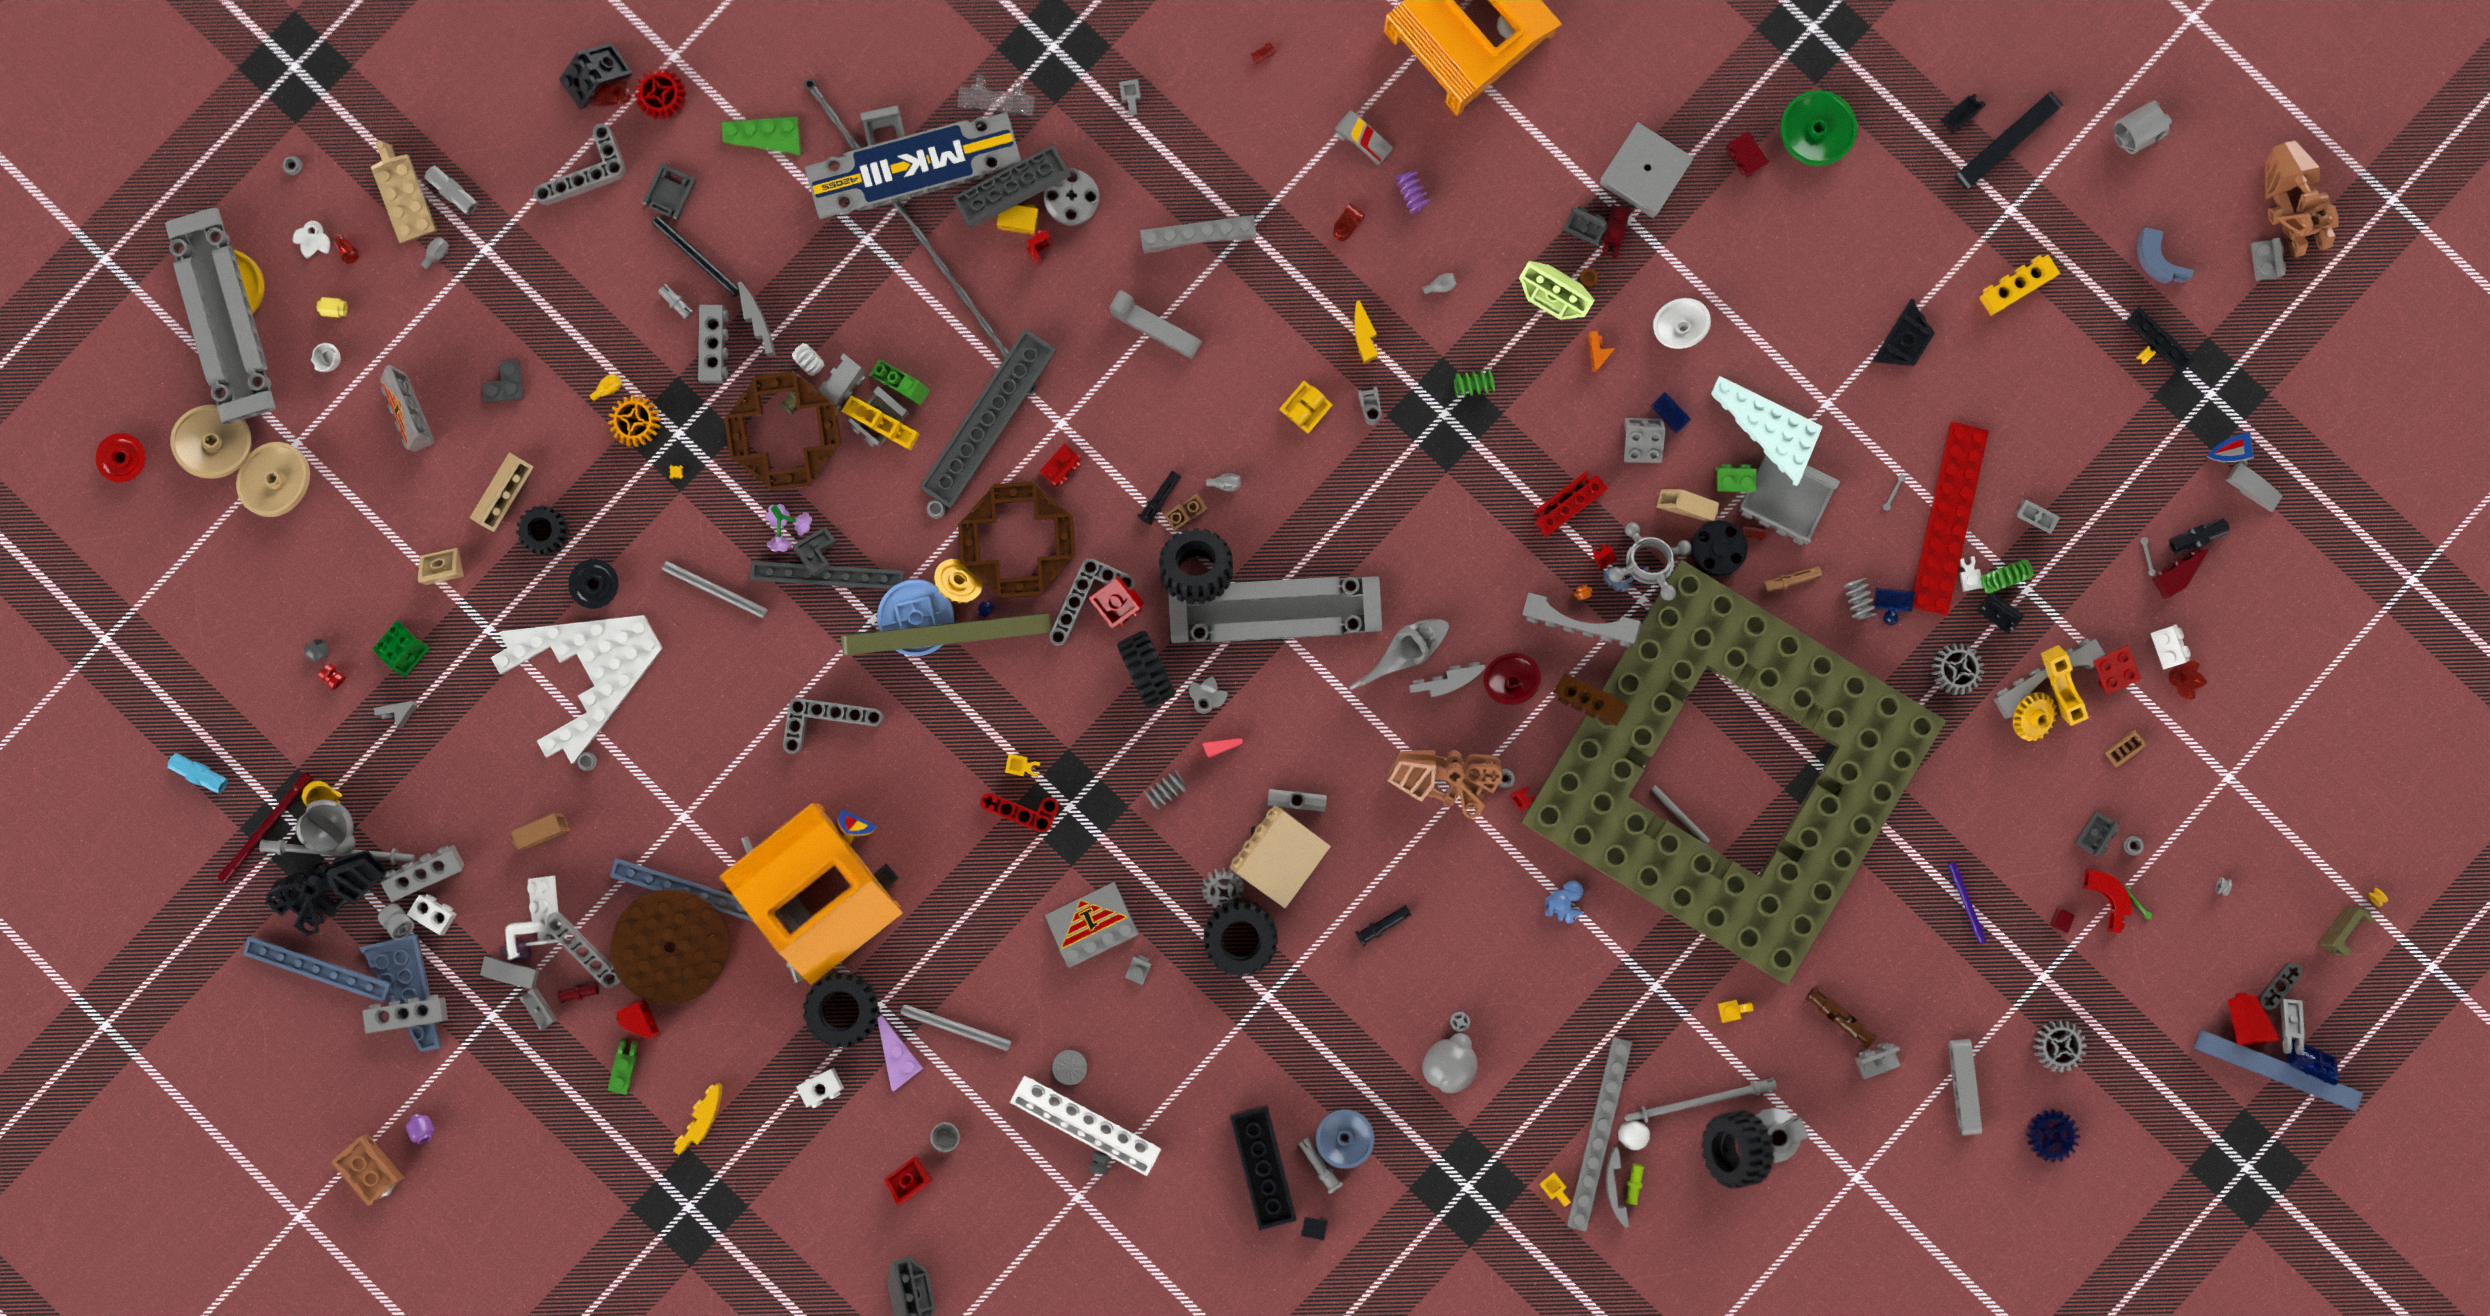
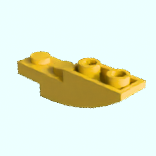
[673,1082,722,1155]

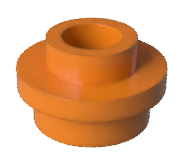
[1573,585,1592,600]

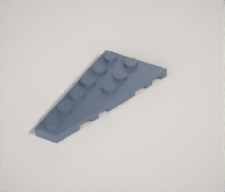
[359,934,441,1052]

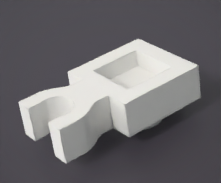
[1959,556,1983,592]

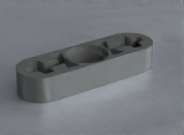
[2258,963,2303,1010]

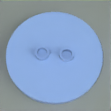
[877,579,954,656]

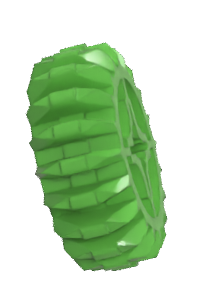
[1980,559,2034,593]

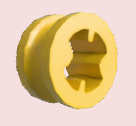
[2136,346,2156,364]
[2368,888,2388,907]

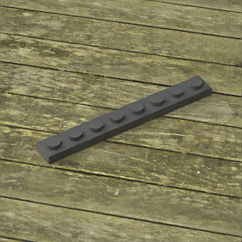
[750,561,905,590]

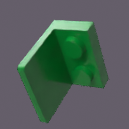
[373,621,430,678]

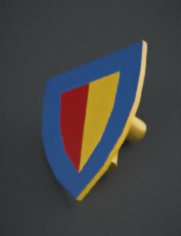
[837,810,877,844]

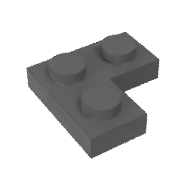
[482,360,524,403]
[793,527,836,577]

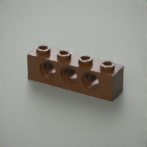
[1553,673,1629,727]

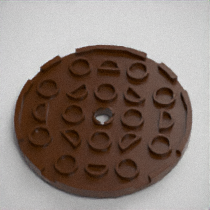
[610,889,729,1005]

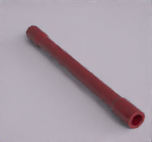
[217,772,313,883]

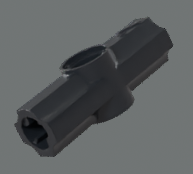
[2169,518,2230,554]

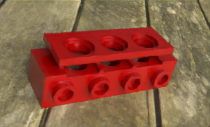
[1533,471,1608,538]

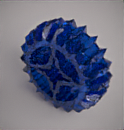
[2026,1109,2080,1163]

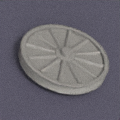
[1052,1050,1087,1085]

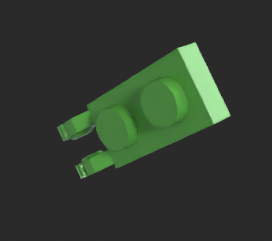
[608,1038,638,1095]

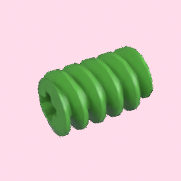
[1454,369,1495,398]

